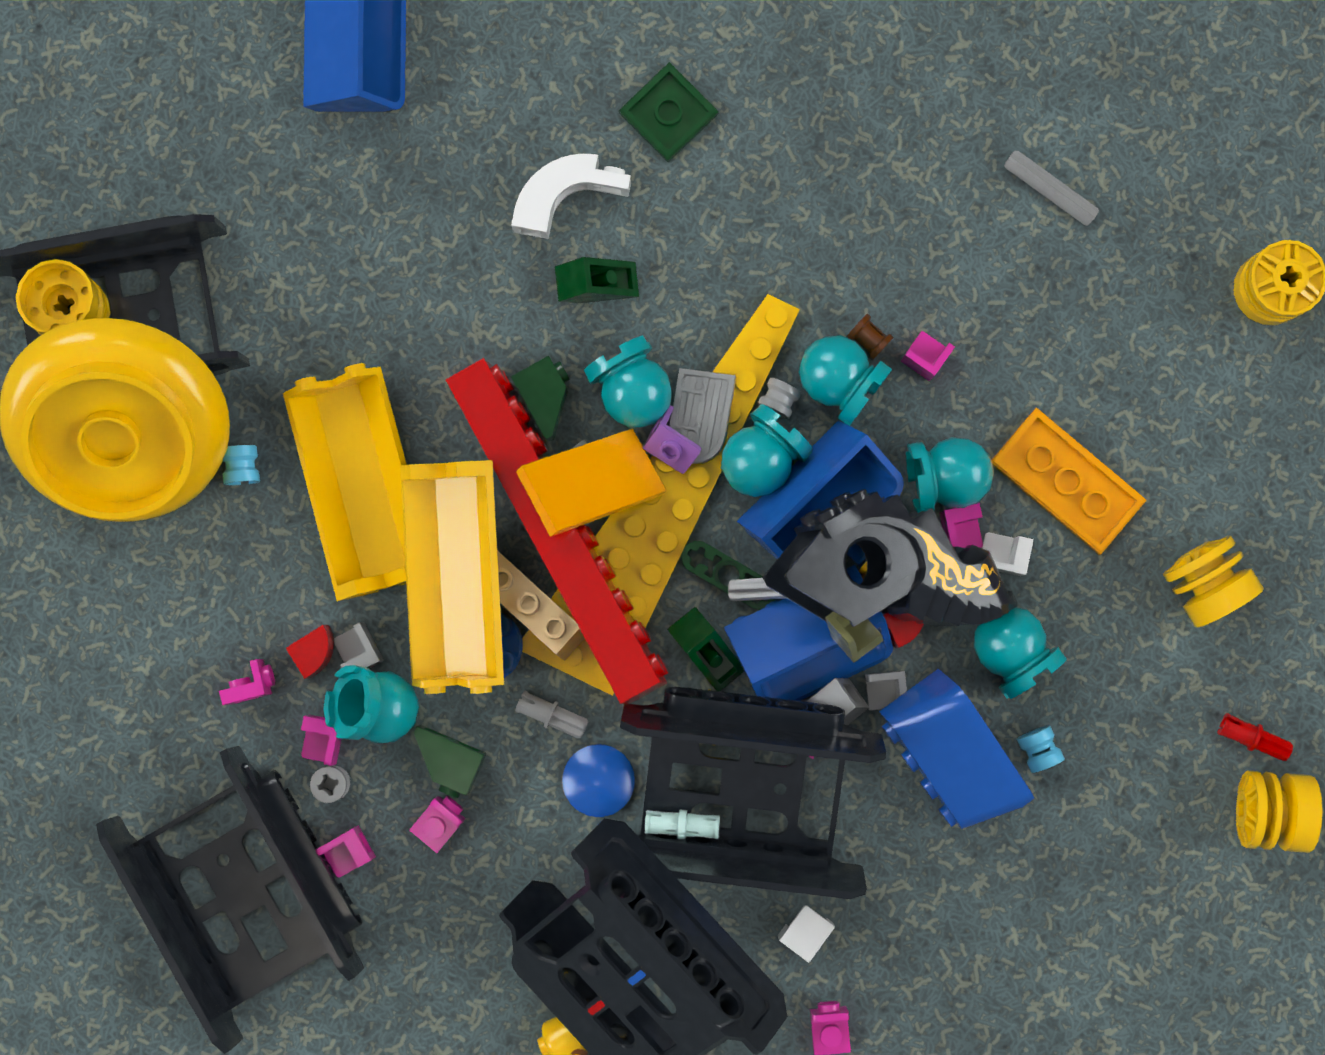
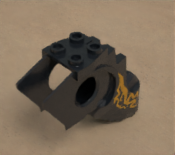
[762,489,1018,627]

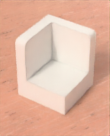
[982,532,1034,576]
[778,905,835,963]

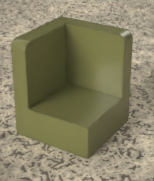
[825,611,883,663]

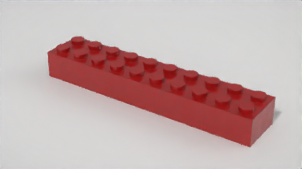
[445,358,669,704]

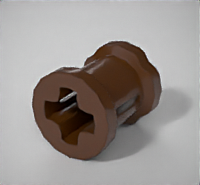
[846,314,894,361]

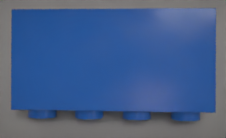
[303,0,406,112]
[737,420,904,559]
[724,565,893,701]
[879,669,1035,829]

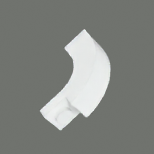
[511,154,631,239]

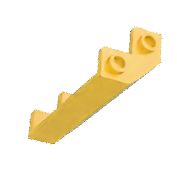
[283,363,407,601]
[400,460,504,694]

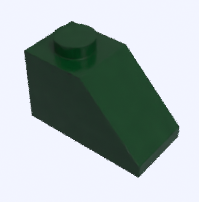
[555,257,639,303]
[511,356,570,443]
[667,607,744,692]
[414,725,487,798]

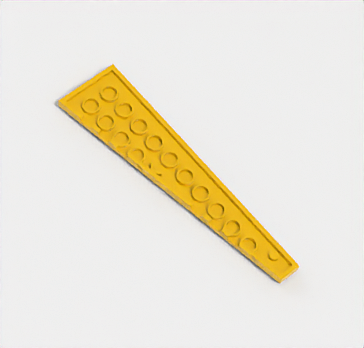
[522,294,800,696]

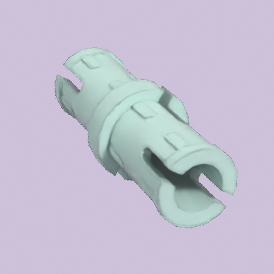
[645,809,720,839]

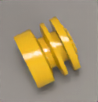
[1234,240,1325,325]
[16,259,111,335]
[1163,536,1264,628]
[1236,770,1323,853]

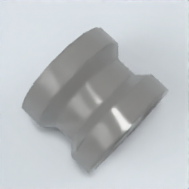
[757,378,802,420]
[310,765,351,803]

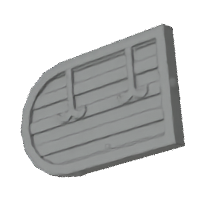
[669,368,736,464]

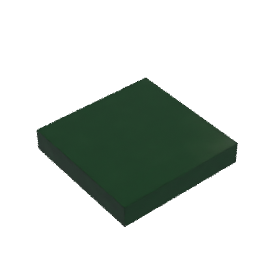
[619,62,719,162]

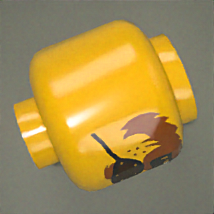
[537,1017,589,1055]

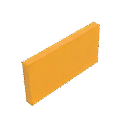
[991,407,1147,555]
[516,428,666,537]

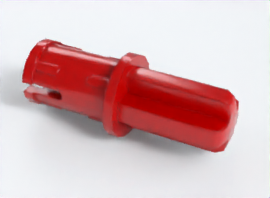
[1217,713,1293,761]

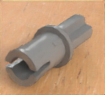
[515,690,588,738]

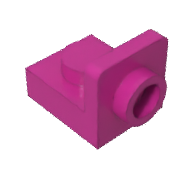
[219,659,275,705]
[409,796,466,853]
[810,1001,851,1055]

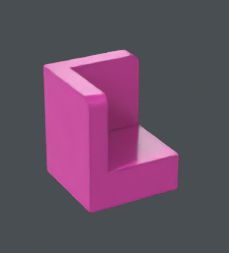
[901,331,955,381]
[939,503,983,548]
[301,715,342,766]
[316,825,376,878]

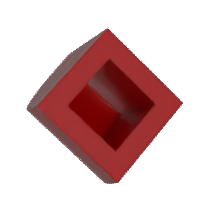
[883,611,924,648]
[286,625,334,679]

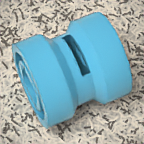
[222,445,260,485]
[1017,725,1065,773]

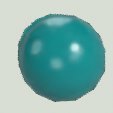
[583,335,672,429]
[798,335,892,426]
[721,403,813,497]
[905,437,994,513]
[974,607,1067,699]
[324,665,419,743]

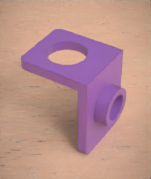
[643,405,701,474]

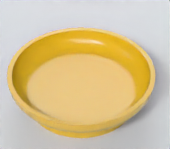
[0,318,230,522]

